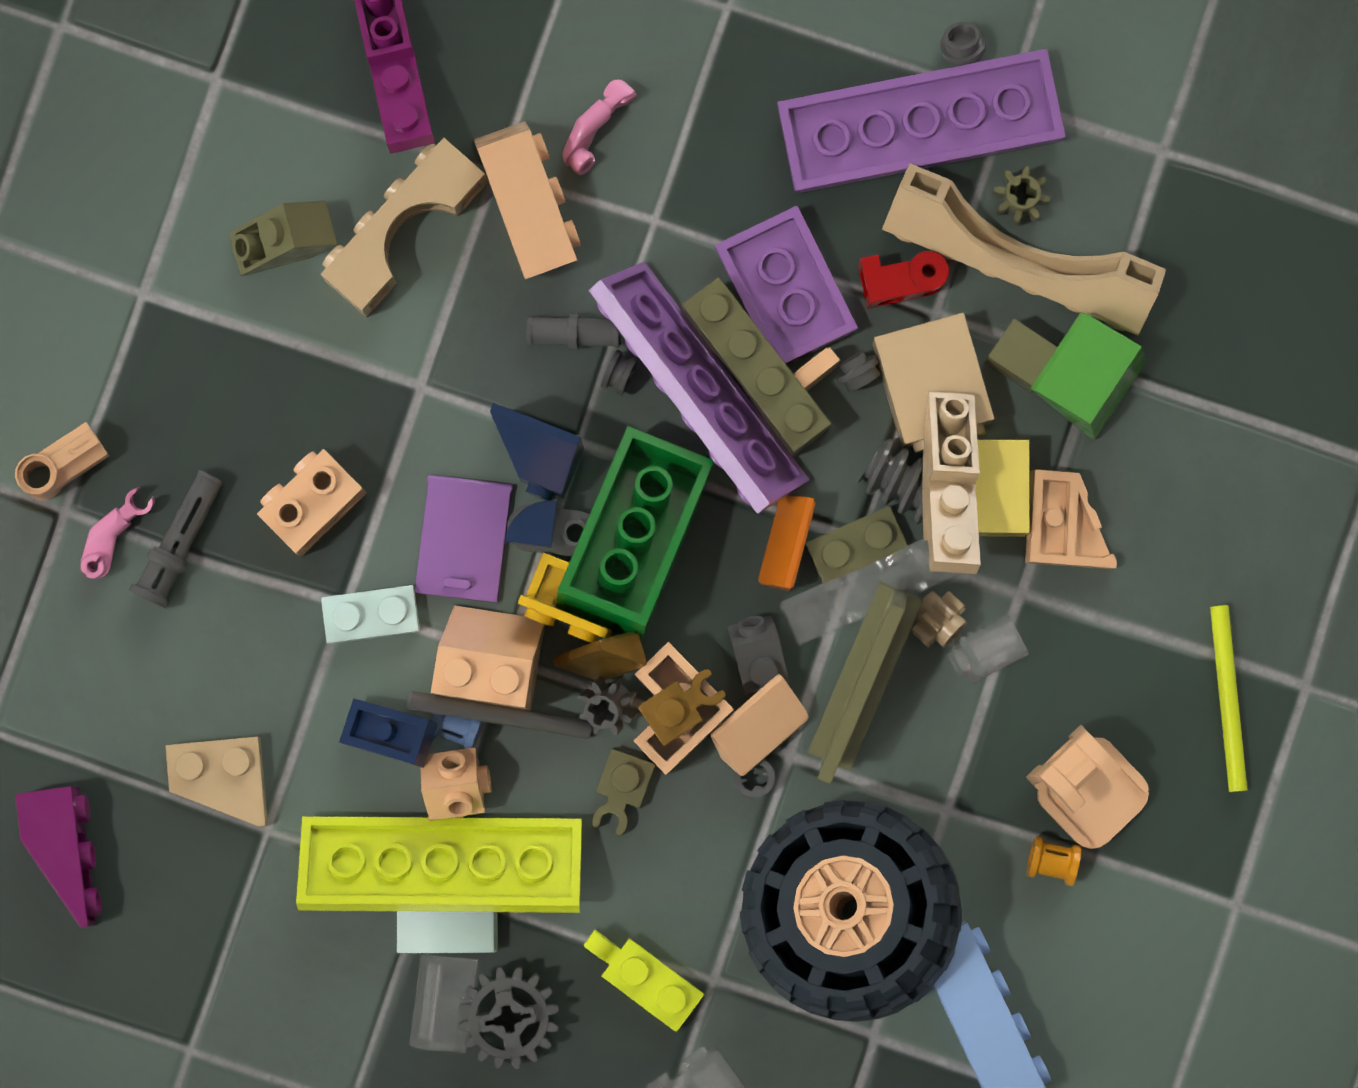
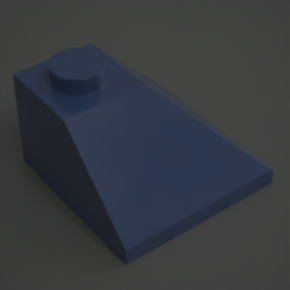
[490,403,584,501]

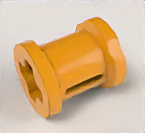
[1026,836,1082,886]

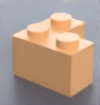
[634,642,734,776]

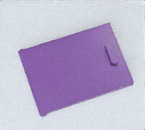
[414,474,514,603]

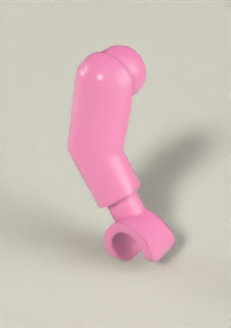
[562,79,637,175]
[81,487,156,579]

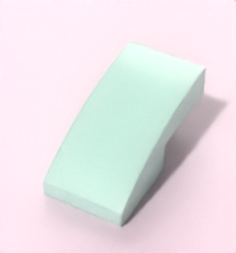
[397,911,498,953]

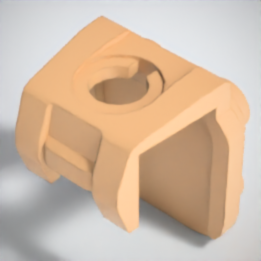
[1026,725,1149,849]

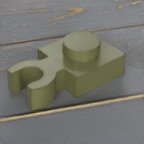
[592,749,655,836]

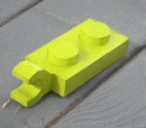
[583,929,704,1032]

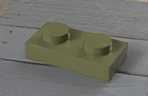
[805,505,909,586]

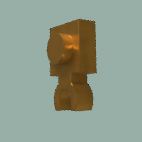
[638,669,726,746]

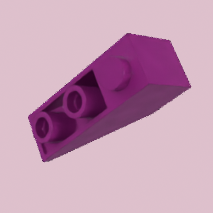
[15,786,102,928]

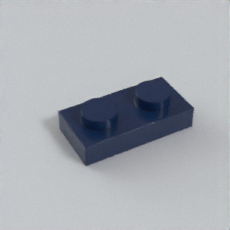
[339,698,438,768]

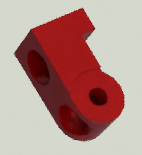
[857,251,949,310]

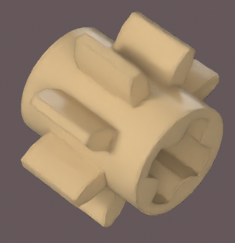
[911,591,967,648]

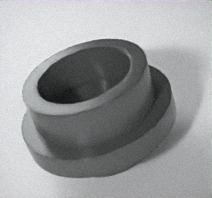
[940,22,986,65]
[835,352,881,392]

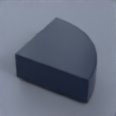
[505,500,558,548]

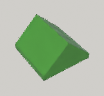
[1030,312,1146,440]

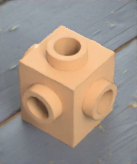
[420,747,492,821]

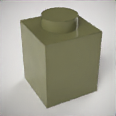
[984,319,1057,393]

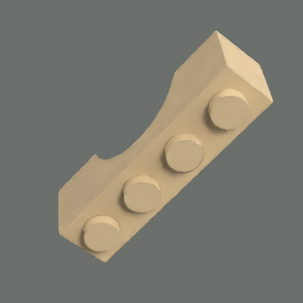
[321,138,488,318]

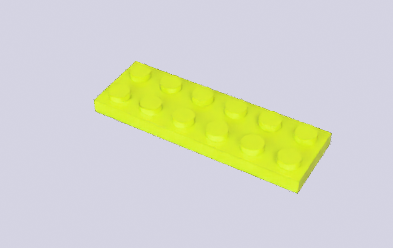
[296,816,582,913]

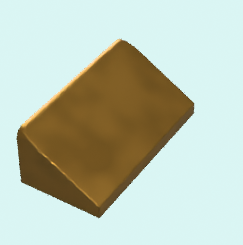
[553,631,646,680]

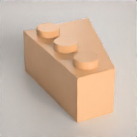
[474,121,581,279]

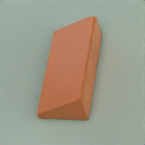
[758,495,816,592]

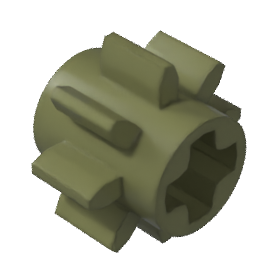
[992,166,1051,226]

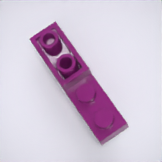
[354,0,435,154]

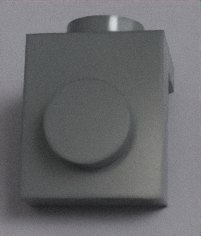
[728,615,790,695]

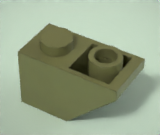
[229,200,337,276]

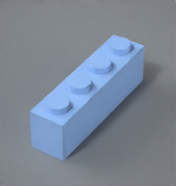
[933,921,1052,1088]

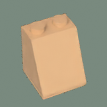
[431,605,545,711]

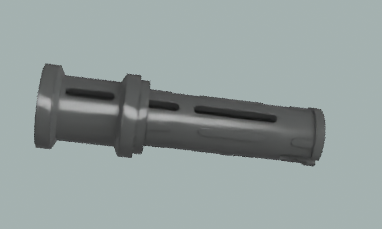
[129,470,225,609]

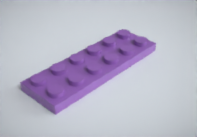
[777,49,1066,194]
[589,262,810,514]

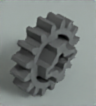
[458,966,559,1069]

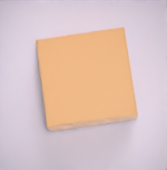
[794,347,840,391]

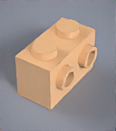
[257,449,367,557]

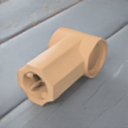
[15,422,109,501]

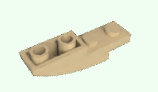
[922,391,981,574]

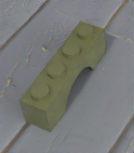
[682,277,831,457]

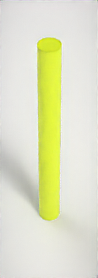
[1210,605,1248,792]

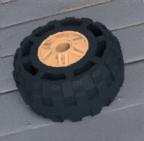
[740,800,962,1022]

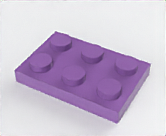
[714,206,858,365]

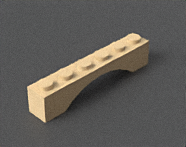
[882,163,1166,336]

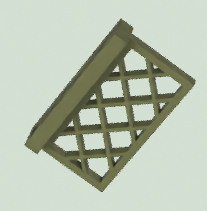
[808,581,923,784]

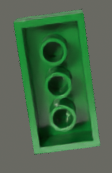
[555,426,714,642]

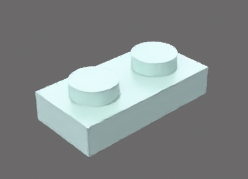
[321,585,420,644]

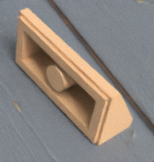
[710,674,809,776]

